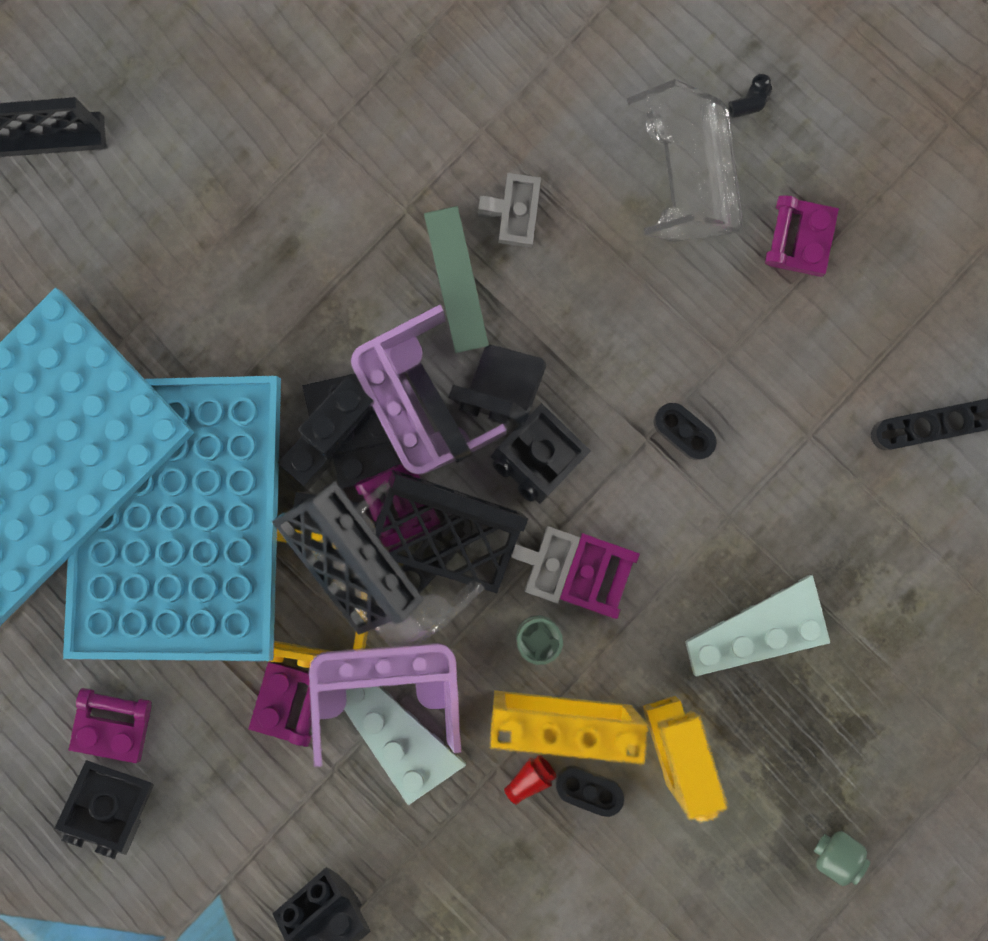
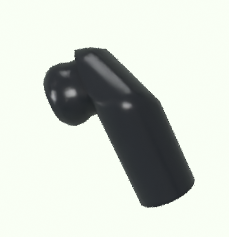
[728,74,772,118]

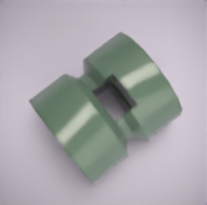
[516,615,563,665]

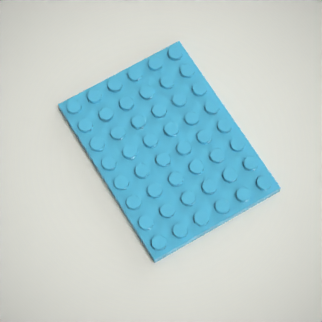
[0,288,195,626]
[63,376,281,661]

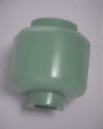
[813,831,871,886]

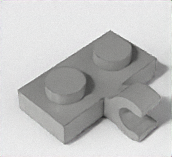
[478,173,541,248]
[511,526,580,603]

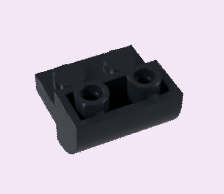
[272,867,371,941]

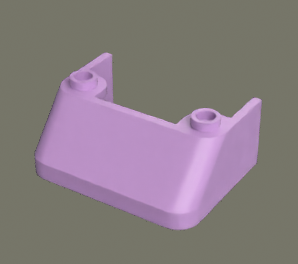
[351,305,506,475]
[309,643,461,767]

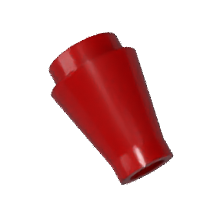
[504,755,557,805]

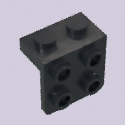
[448,344,546,426]

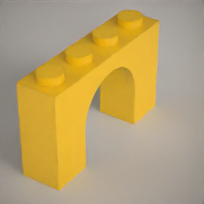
[642,696,728,822]

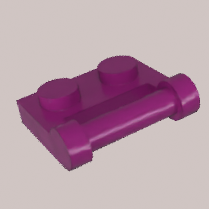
[765,195,839,277]
[354,463,440,547]
[560,533,640,619]
[248,661,312,747]
[68,688,152,764]

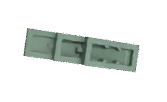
[424,206,489,353]

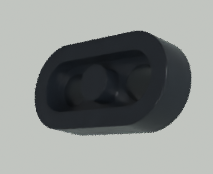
[654,403,717,460]
[555,766,624,817]

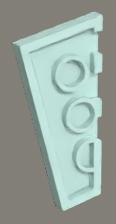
[685,575,830,676]
[344,686,466,805]

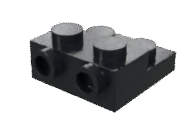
[490,403,591,504]
[333,407,401,489]
[54,760,154,859]

